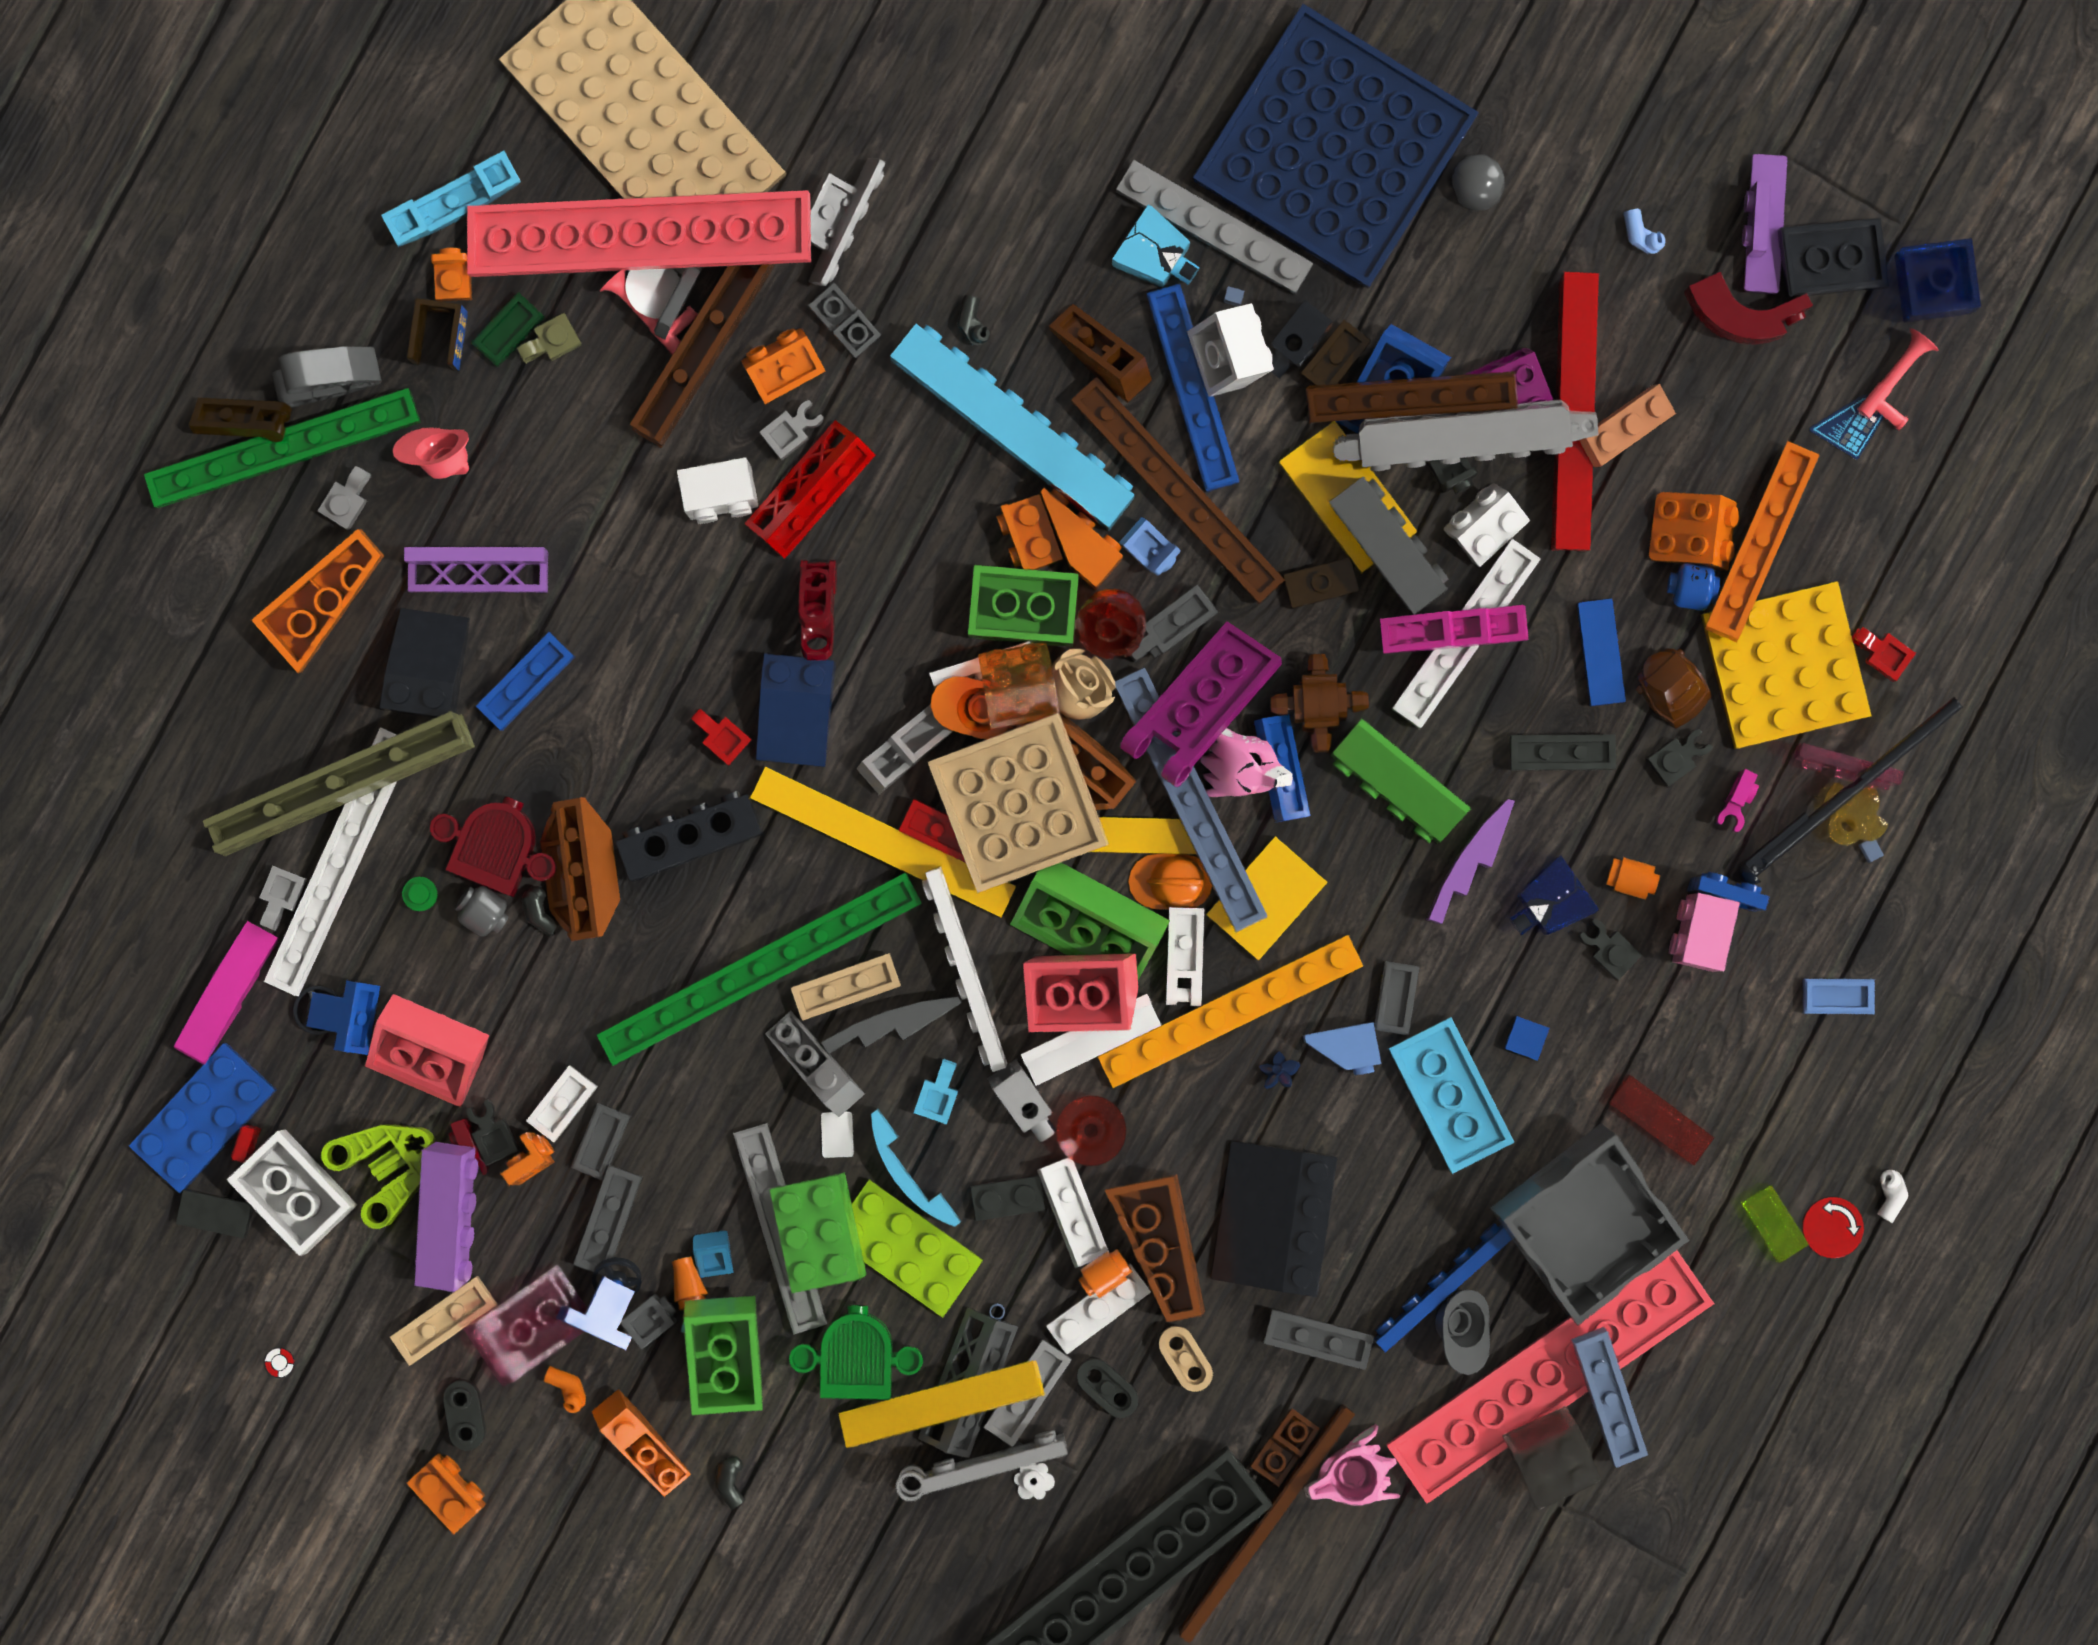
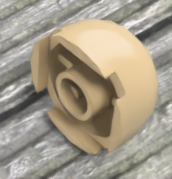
[1045,649,1116,720]

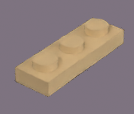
[791,953,901,1021]
[390,1276,498,1366]

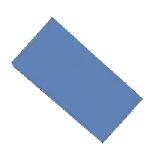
[1803,979,1875,1014]

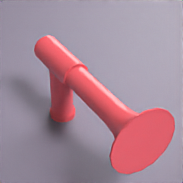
[600,270,698,355]
[1857,328,1938,430]

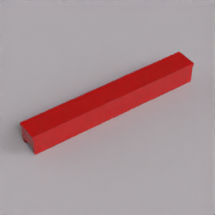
[1551,272,1599,552]

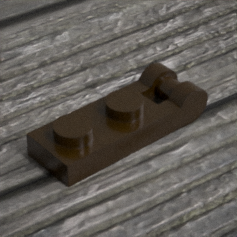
[189,398,292,442]

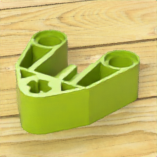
[321,1124,435,1229]

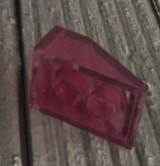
[464,1265,587,1387]

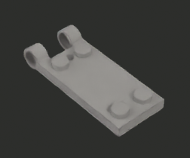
[896,1430,1067,1501]

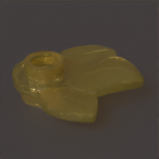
[1824,782,1888,845]

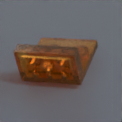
[978,642,1060,729]

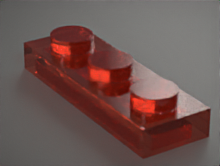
[1608,1075,1714,1166]

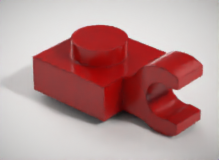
[1852,627,1916,682]
[691,709,752,766]

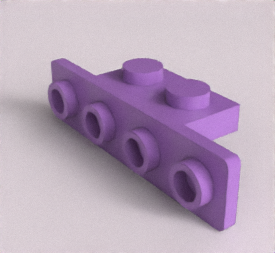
[1742,154,1787,294]

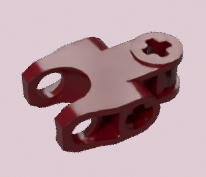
[799,560,837,660]

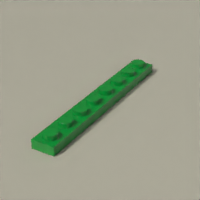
[144,388,421,509]

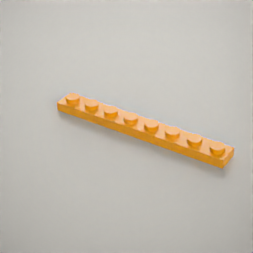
[1098,935,1363,1088]

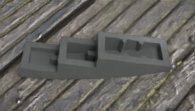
[821,997,962,1054]

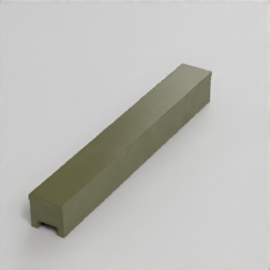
[203,711,475,856]

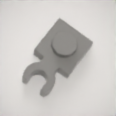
[760,400,824,460]

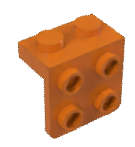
[1649,492,1739,571]

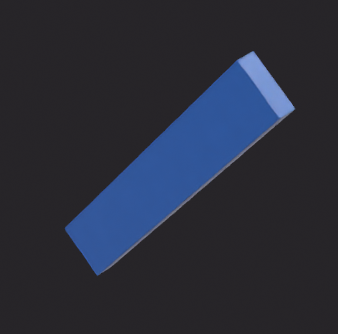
[1146,284,1240,493]

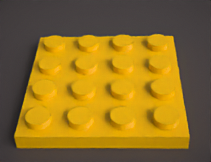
[1701,582,1871,749]

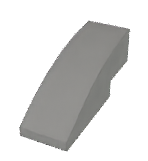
[857,704,953,795]

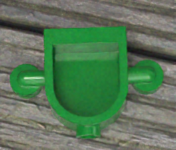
[789,1305,923,1399]

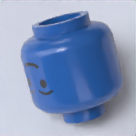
[1667,563,1720,611]

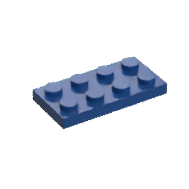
[129,1043,277,1193]

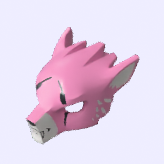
[1201,728,1292,797]
[1303,1424,1400,1505]

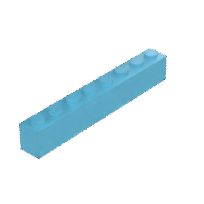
[890,324,1135,531]

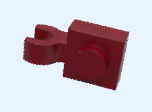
[448,1118,489,1175]

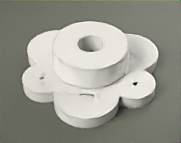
[1014,1463,1055,1500]

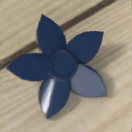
[1259,1051,1300,1090]

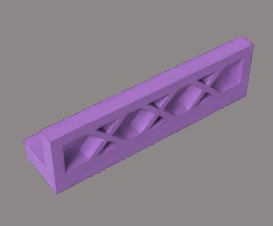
[404,547,548,593]

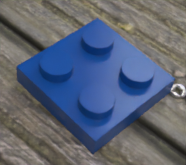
[1687,872,1769,912]

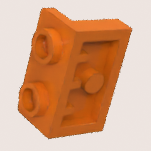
[741,328,825,404]
[996,494,1063,570]
[501,1132,554,1185]
[407,1453,486,1534]

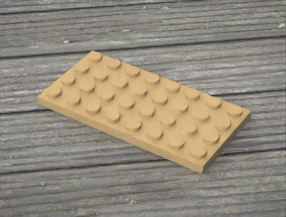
[499,0,786,199]

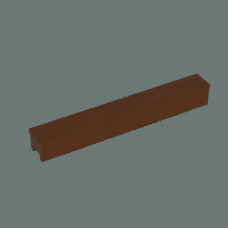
[630,264,776,449]

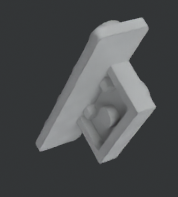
[809,158,885,286]

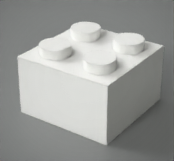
[1187,303,1274,397]
[677,458,759,524]

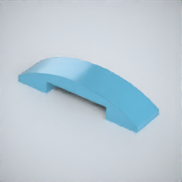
[381,151,521,247]
[871,1109,961,1227]

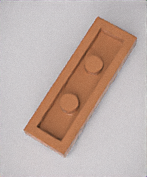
[1579,384,1676,468]

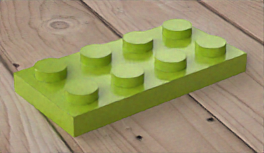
[852,1179,983,1318]

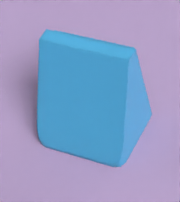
[693,1231,733,1278]

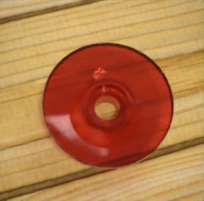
[1056,1096,1126,1166]

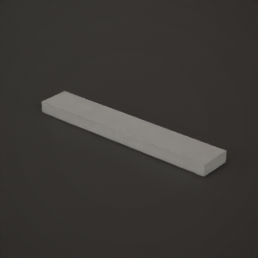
[733,1123,828,1335]

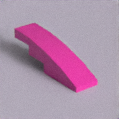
[1380,605,1529,654]
[174,921,278,1065]

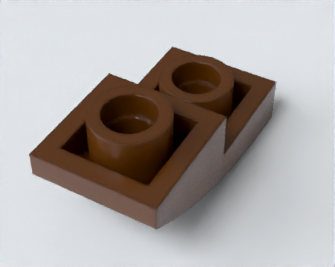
[1248,1408,1320,1488]

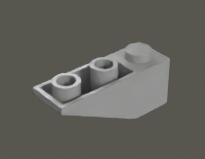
[765,1011,864,1117]

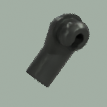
[957,295,990,345]
[522,886,560,938]
[715,1455,745,1510]

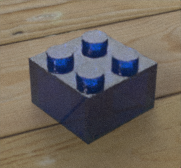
[1894,238,1982,323]

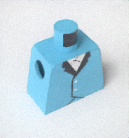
[1112,204,1199,287]

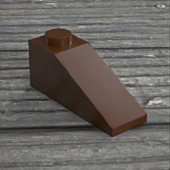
[1049,304,1152,403]

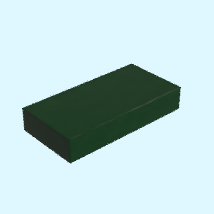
[471,292,545,367]

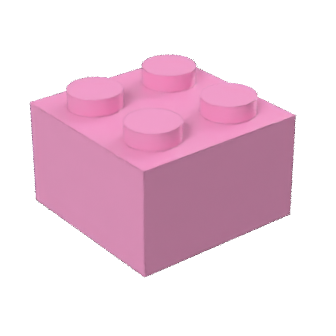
[1669,893,1740,972]

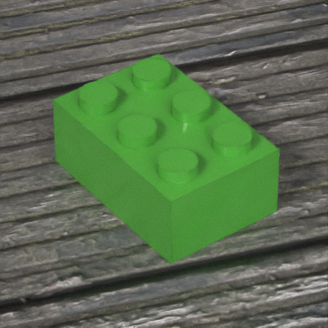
[968,565,1079,647]
[770,1172,867,1293]
[684,1296,763,1415]

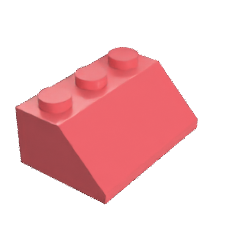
[1023,953,1138,1032]
[365,994,489,1107]

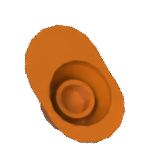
[931,676,1014,739]
[1129,854,1212,910]

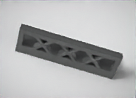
[918,1307,1018,1458]

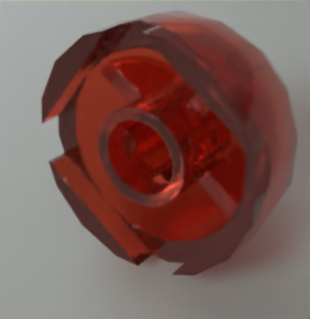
[1075,588,1147,659]

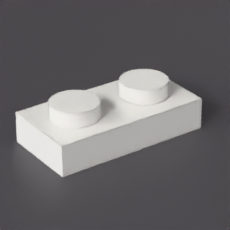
[526,1065,598,1142]

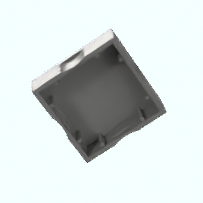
[1490,1123,1689,1325]

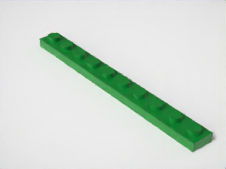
[597,872,922,1066]

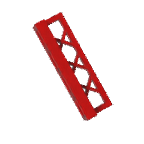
[744,420,875,559]

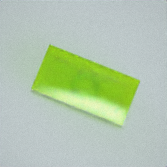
[1740,1185,1809,1263]

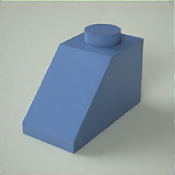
[1302,1022,1381,1076]

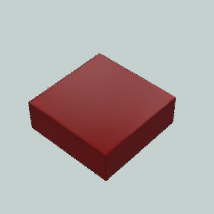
[231,1125,261,1163]

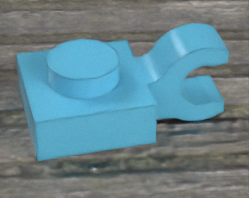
[914,1059,959,1124]

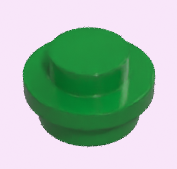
[402,877,438,911]

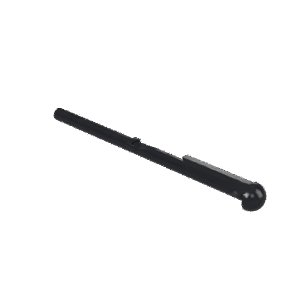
[1739,697,1963,885]

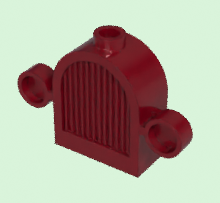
[430,796,557,897]

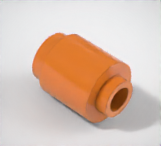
[1606,857,1660,900]
[1078,1249,1133,1299]

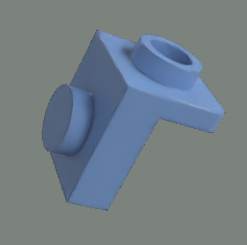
[1119,517,1181,576]

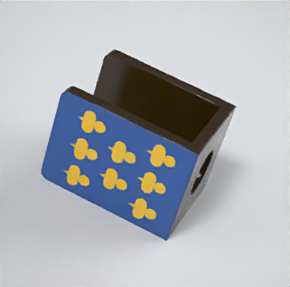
[407,298,468,371]

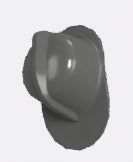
[1435,1289,1490,1375]

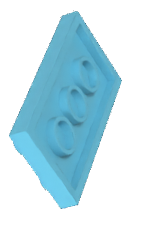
[1388,1017,1515,1174]

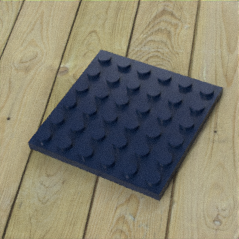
[1193,4,1479,289]

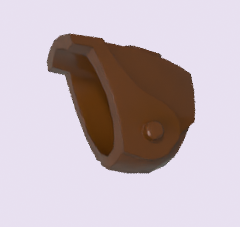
[1635,648,1712,729]

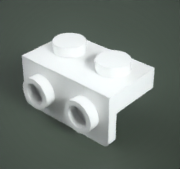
[1444,483,1530,567]

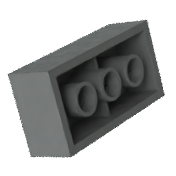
[1329,477,1449,615]

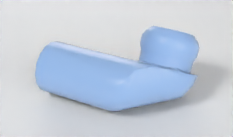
[1623,209,1665,254]

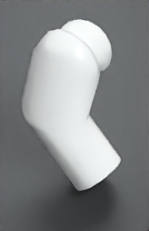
[1877,1170,1908,1223]

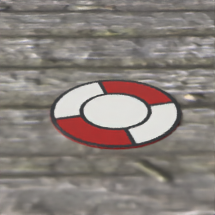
[264,1347,295,1378]

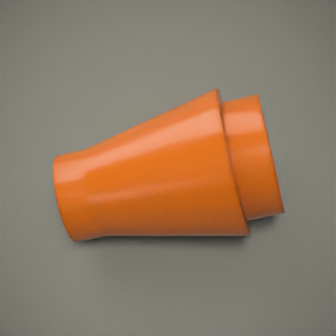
[672,1257,708,1311]

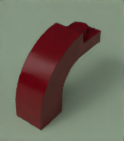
[1684,272,1813,344]

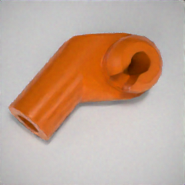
[544,1366,586,1413]

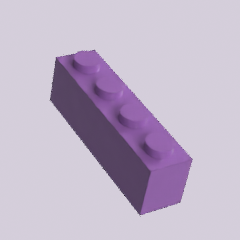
[415,1142,478,1292]

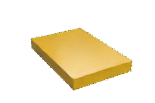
[1206,836,1328,961]

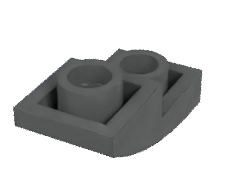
[807,282,881,358]

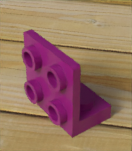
[1464,348,1553,404]

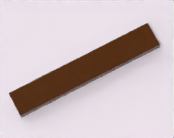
[1306,371,1518,423]

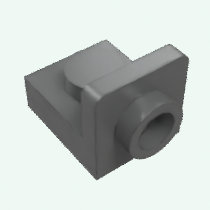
[620,1293,677,1350]

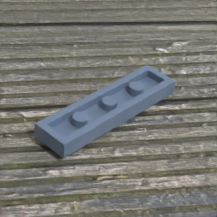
[1571,1327,1648,1468]

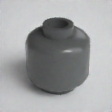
[454,885,509,937]

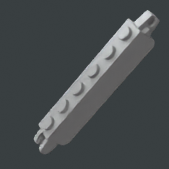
[1333,399,1598,471]

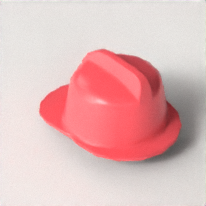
[393,428,469,479]

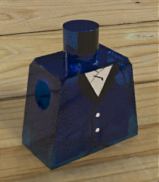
[1509,856,1599,935]

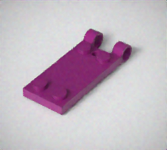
[1120,621,1282,787]

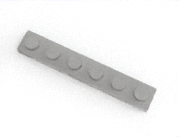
[1116,160,1313,295]

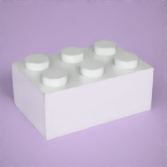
[227,1129,357,1256]

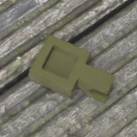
[517,313,582,364]

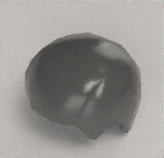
[1452,154,1505,211]

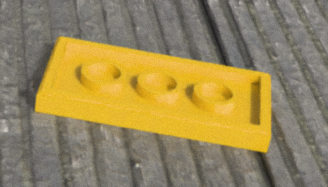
[1279,421,1417,573]

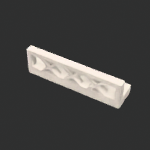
[1021,994,1161,1086]

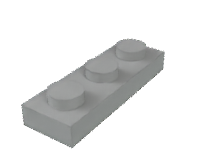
[984,1339,1072,1447]

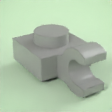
[318,466,371,530]
[259,866,307,931]

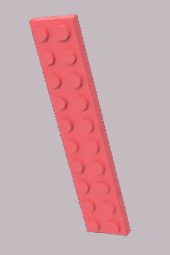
[467,190,811,277]
[1386,1250,1714,1504]

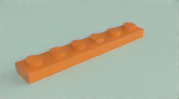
[1705,441,1820,643]

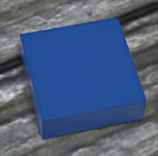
[1504,1016,1550,1061]

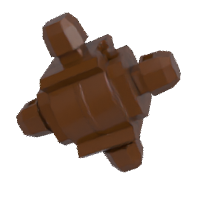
[1270,654,1369,752]

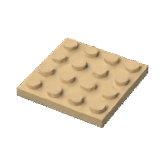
[928,713,1109,893]

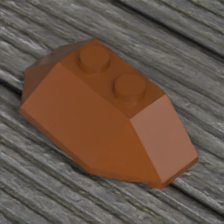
[1006,692,1137,810]
[540,797,620,941]

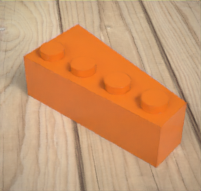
[251,529,384,673]

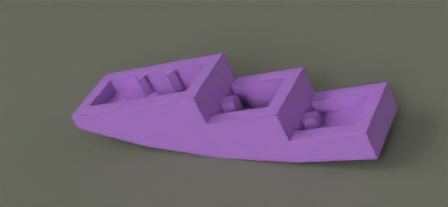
[1426,799,1515,924]

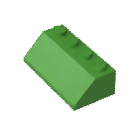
[1330,719,1471,844]
[1010,862,1170,980]

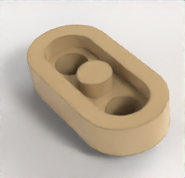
[1159,1325,1213,1392]

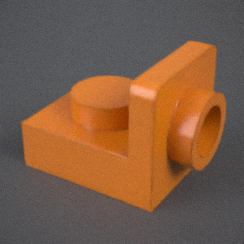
[431,248,472,301]

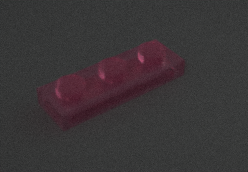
[1793,743,1904,790]

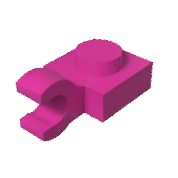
[1716,769,1759,833]

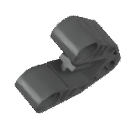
[272,346,382,408]

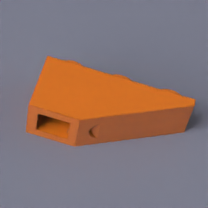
[1041,488,1123,590]
[591,1389,691,1497]

